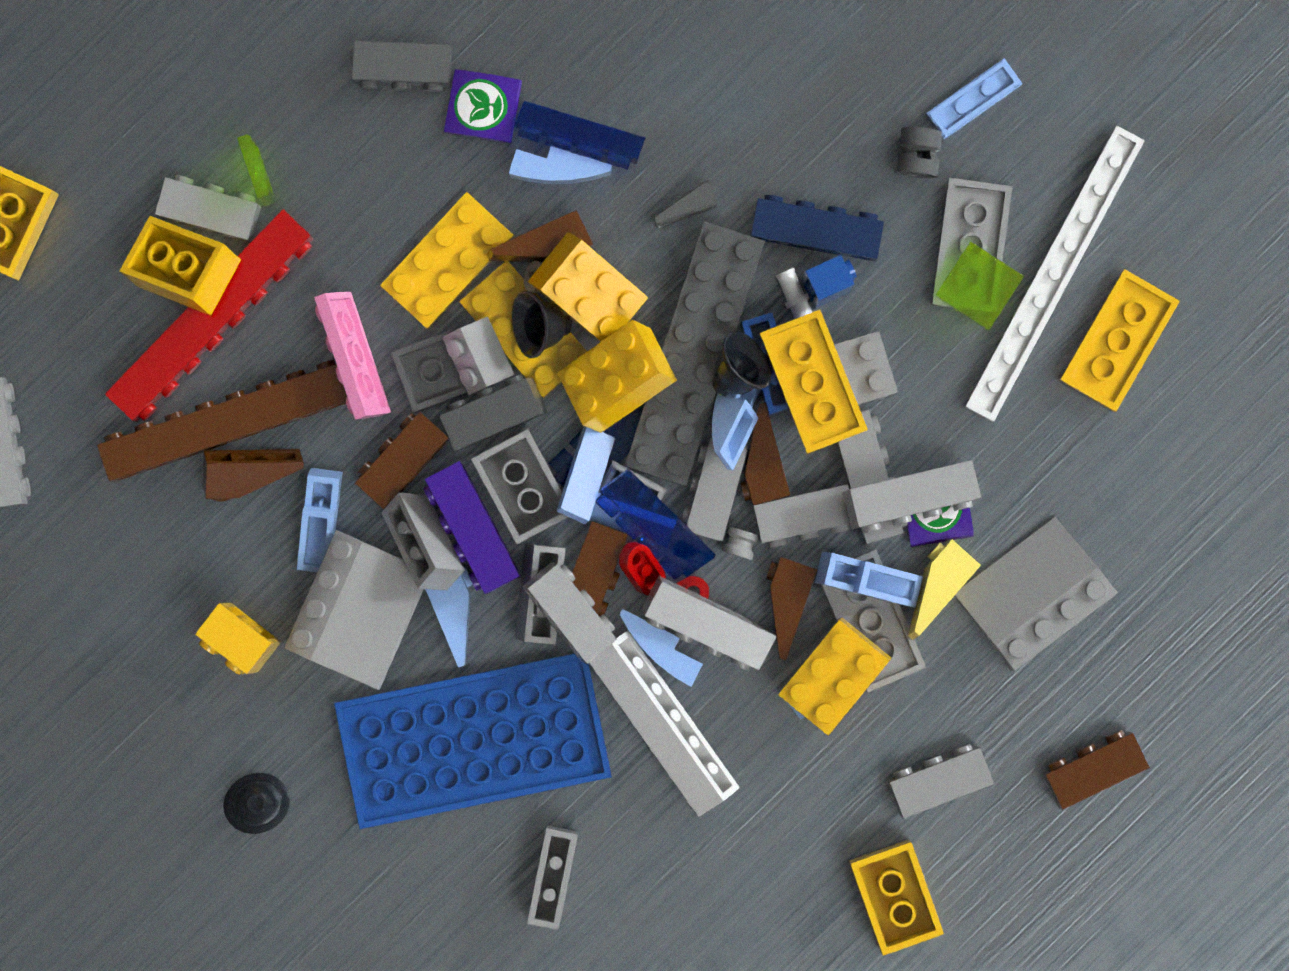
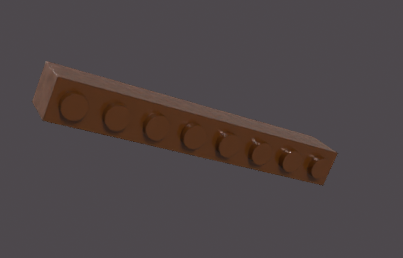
[97,359,347,482]

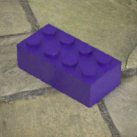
[423,461,522,594]

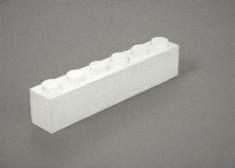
[589,630,740,817]

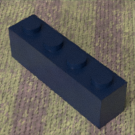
[751,195,884,262]

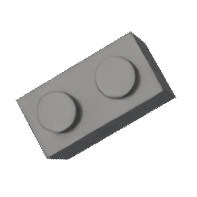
[442,317,514,395]

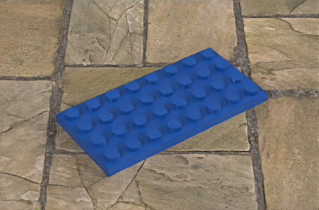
[334,654,612,829]

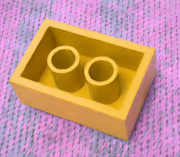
[0,166,59,281]
[119,216,241,316]
[527,232,648,342]
[557,320,677,433]
[195,603,282,675]
[778,617,892,736]
[848,839,944,956]

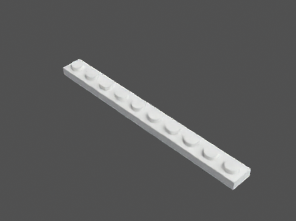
[965,126,1145,422]

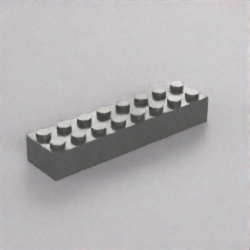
[625,221,765,487]

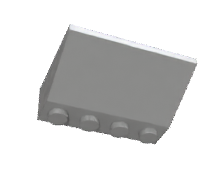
[955,517,1117,671]
[284,530,424,690]

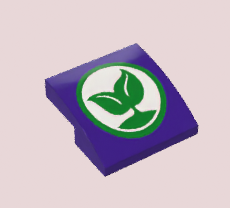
[444,69,522,144]
[907,505,974,547]

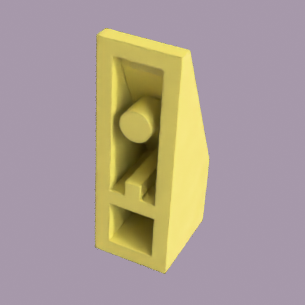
[908,540,981,640]

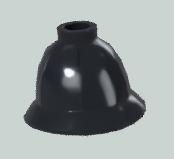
[512,291,572,358]
[712,331,771,396]
[223,773,290,834]

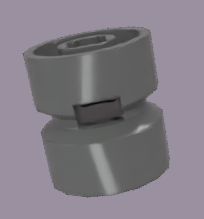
[896,127,943,178]

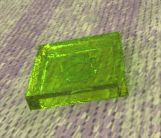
[237,134,276,206]
[935,241,1024,331]

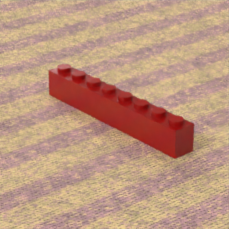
[105,209,314,422]

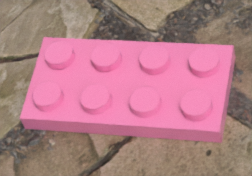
[314,292,391,420]

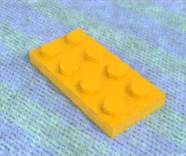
[380,192,514,329]
[459,261,587,398]
[1059,269,1180,412]
[760,310,868,454]

